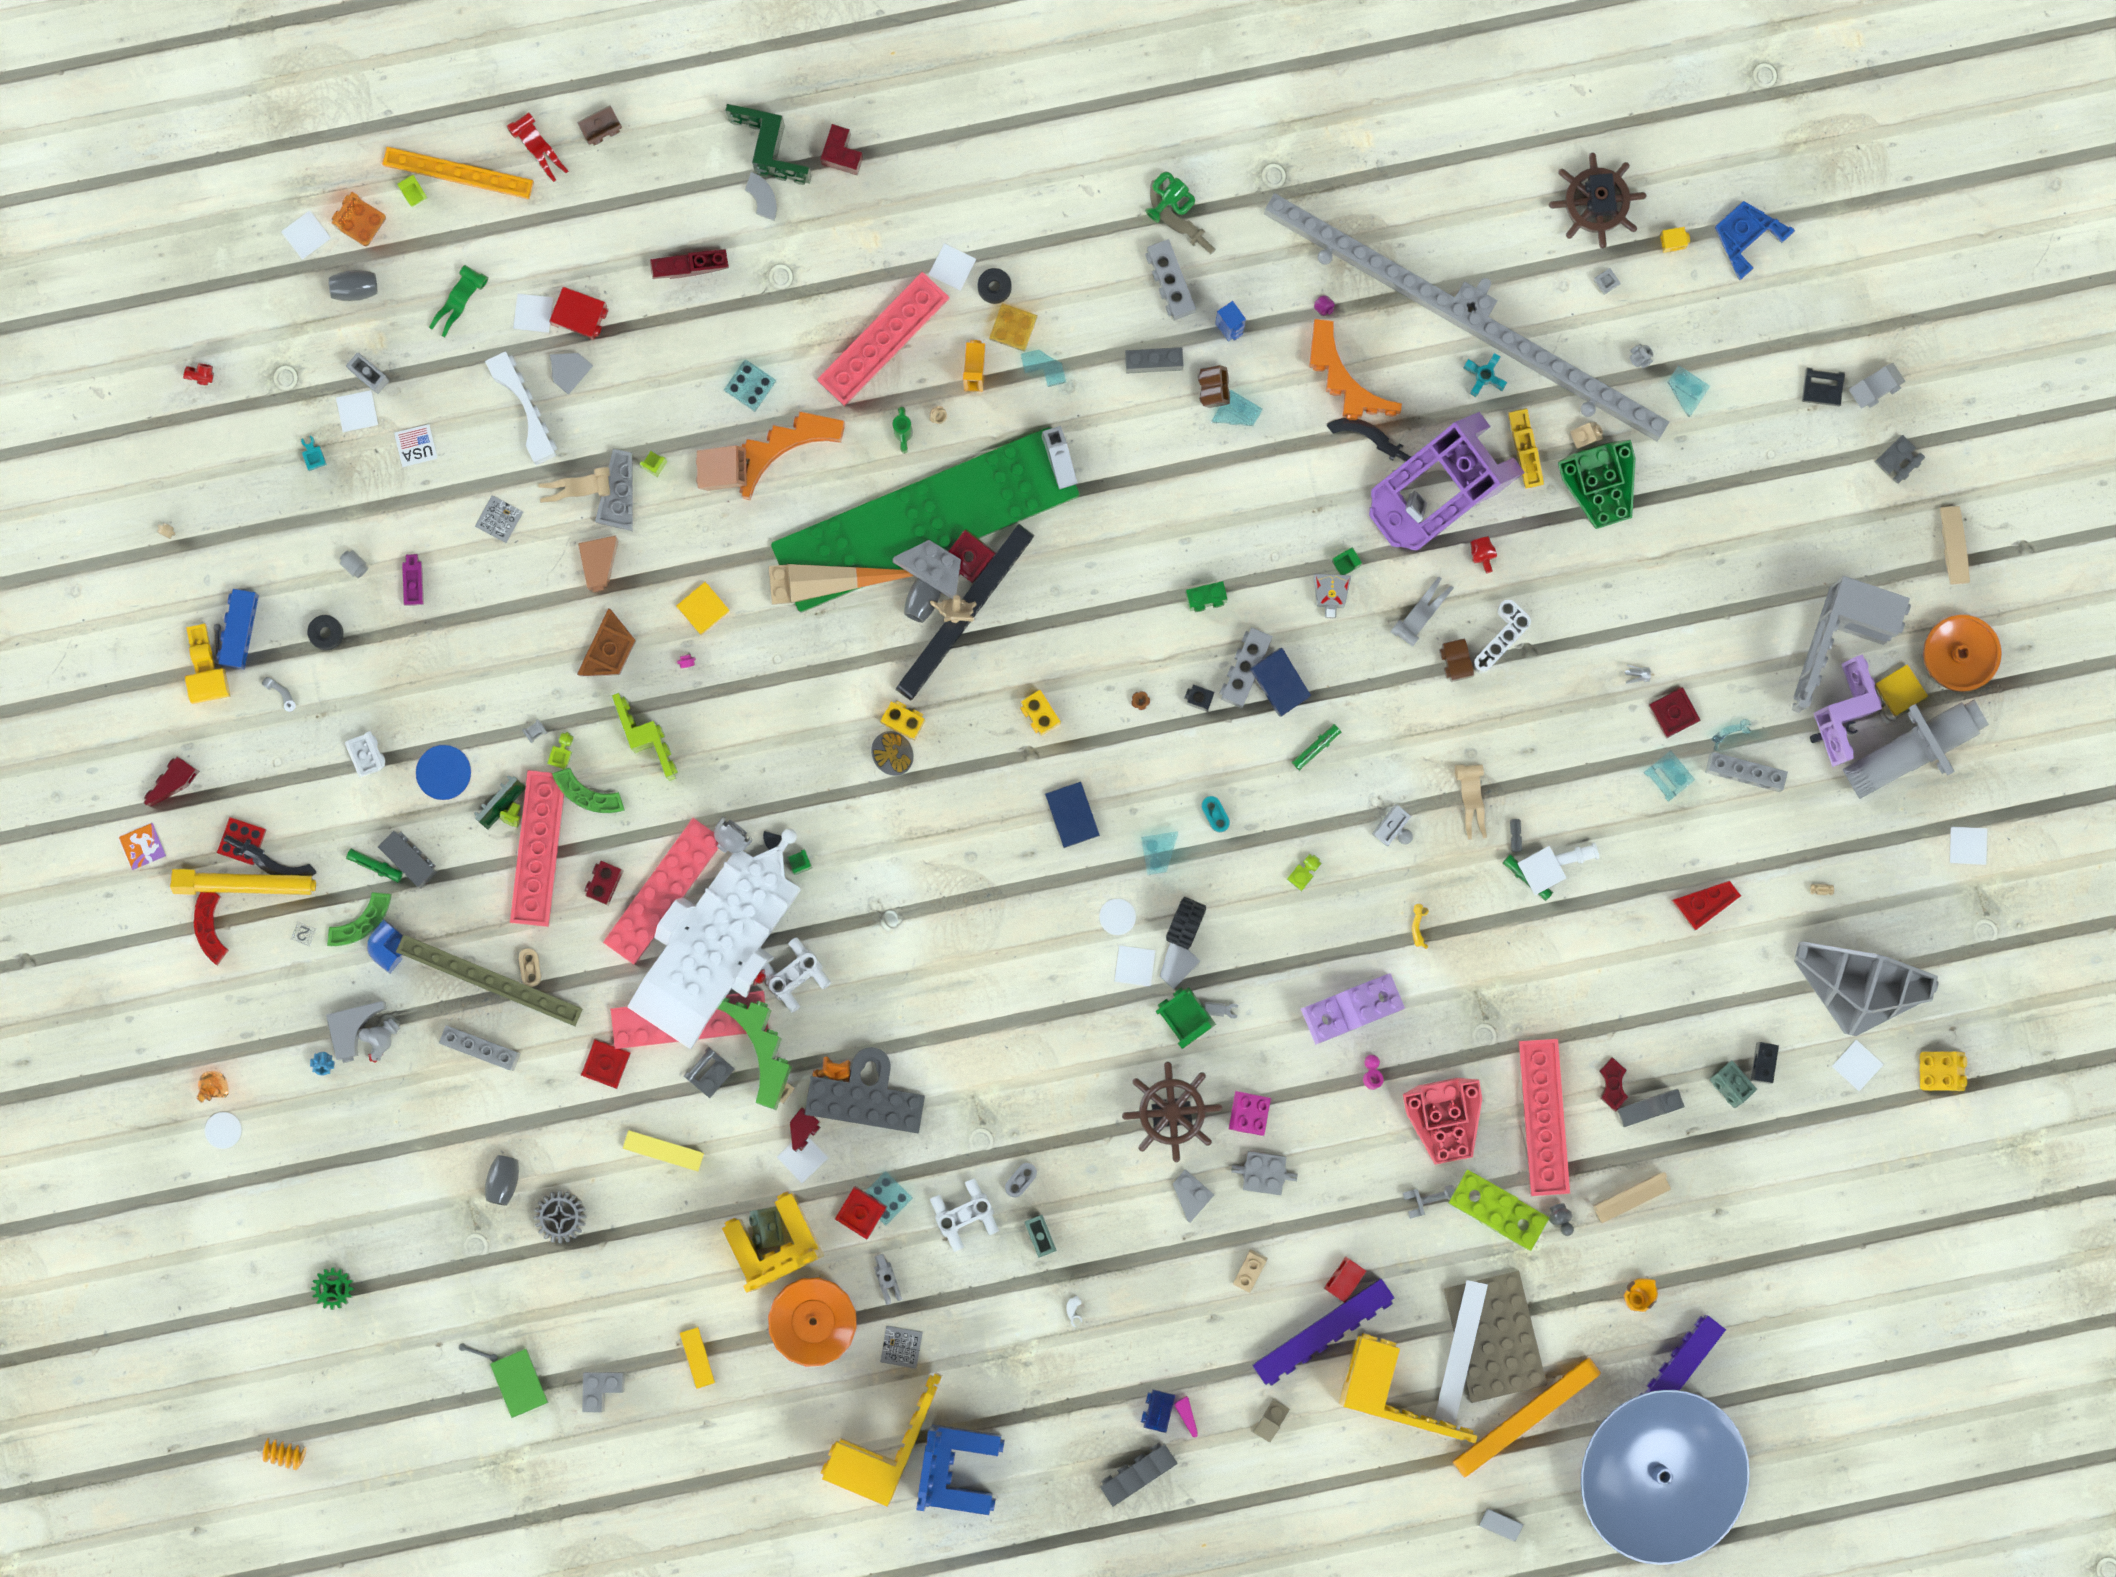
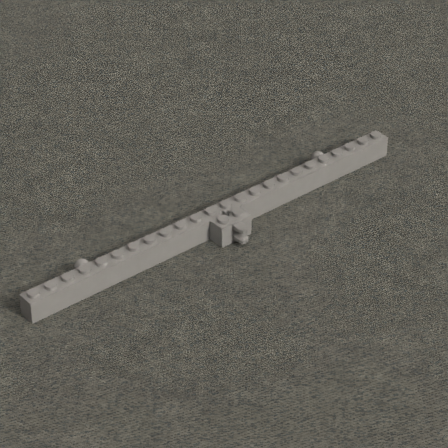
[1264,193,1670,442]

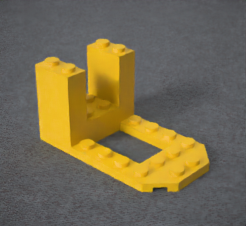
[722,1192,825,1293]
[1339,1333,1477,1443]
[820,1372,943,1507]

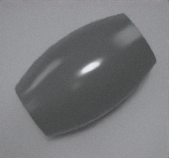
[329,270,378,301]
[904,578,941,623]
[485,1155,519,1206]

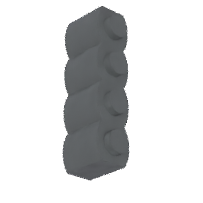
[1100,1442,1178,1507]

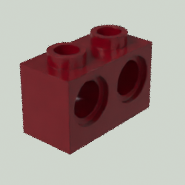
[584,861,624,906]

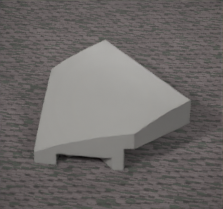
[550,353,593,394]

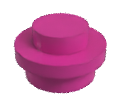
[677,654,696,668]

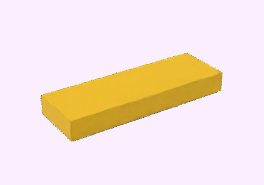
[680,1327,715,1389]

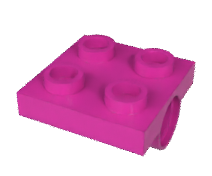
[1229,1091,1271,1136]

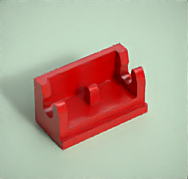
[1323,1257,1366,1303]

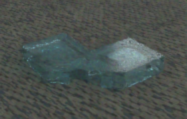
[1020,350,1066,387]

